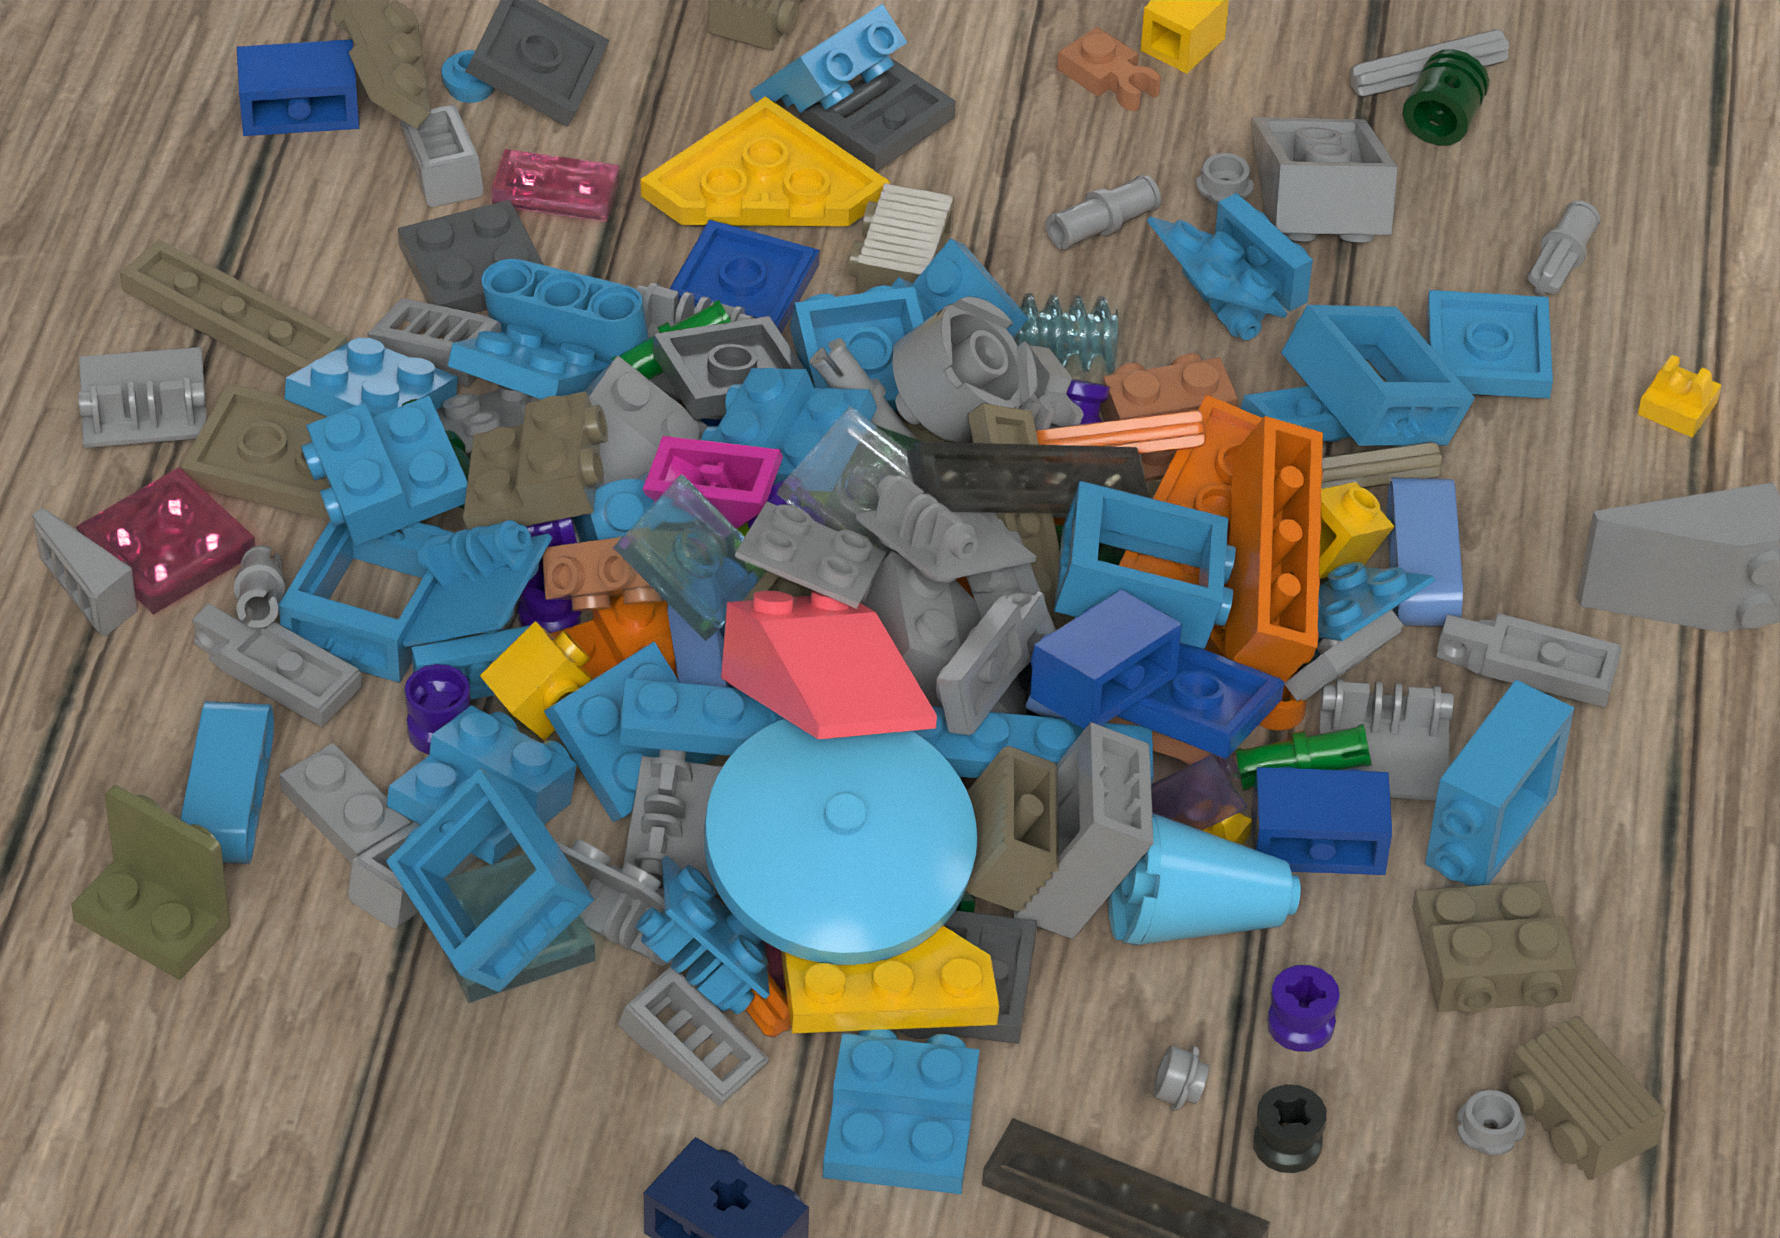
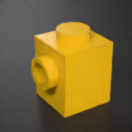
[1140,0,1229,74]
[1319,482,1395,579]
[479,621,593,741]

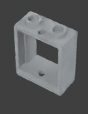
[1014,722,1153,939]

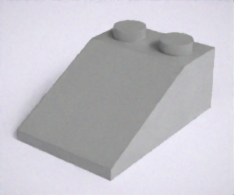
[1251,117,1398,242]
[572,355,709,543]
[1576,482,1780,632]
[861,551,1027,715]

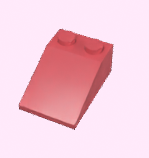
[721,590,937,739]

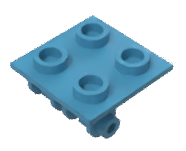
[1147,216,1288,340]
[402,520,552,647]
[1303,562,1435,665]
[636,855,770,1014]

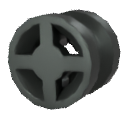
[1253,1084,1327,1173]

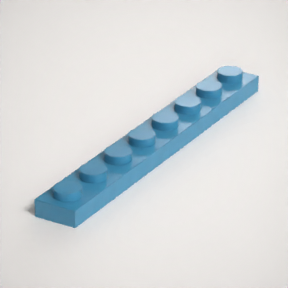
[619,678,1153,785]

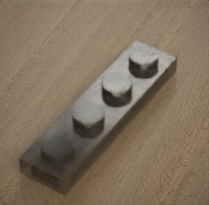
[907,442,1149,514]
[982,1118,1270,1238]

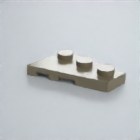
[330,0,431,129]

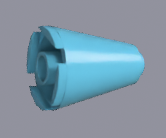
[1108,813,1301,946]

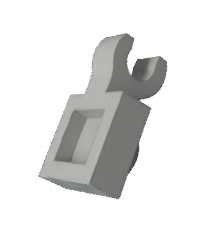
[1028,345,1084,430]

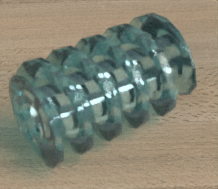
[1006,292,1118,374]

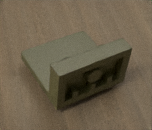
[71,785,230,980]

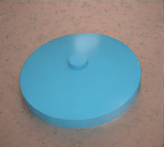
[703,719,977,965]

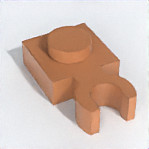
[1057,27,1161,111]

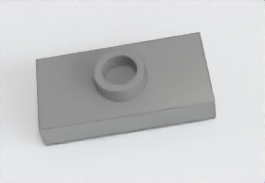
[1285,609,1404,702]

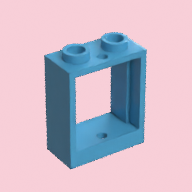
[1281,305,1475,446]
[1054,481,1236,649]
[278,521,455,683]
[1425,680,1574,886]
[386,768,595,992]

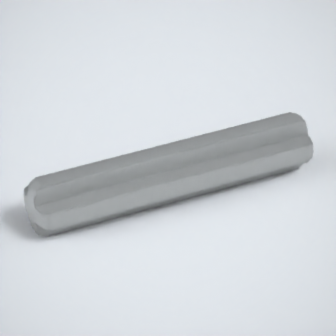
[1349,29,1510,98]

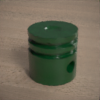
[1402,49,1490,146]

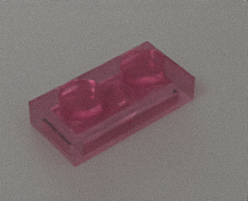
[491,149,620,222]

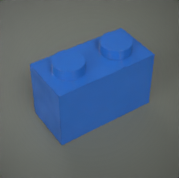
[237,39,359,136]
[1030,589,1182,730]
[1251,767,1392,875]

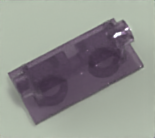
[1151,754,1247,830]

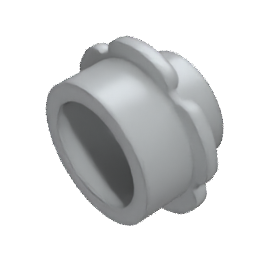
[1196,153,1254,205]
[1153,1045,1209,1110]
[1457,1090,1525,1155]

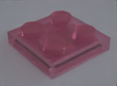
[76,467,255,615]

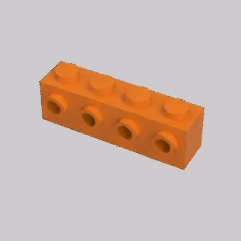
[1225,416,1323,684]

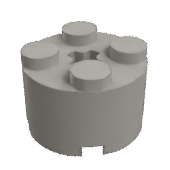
[893,296,1037,445]

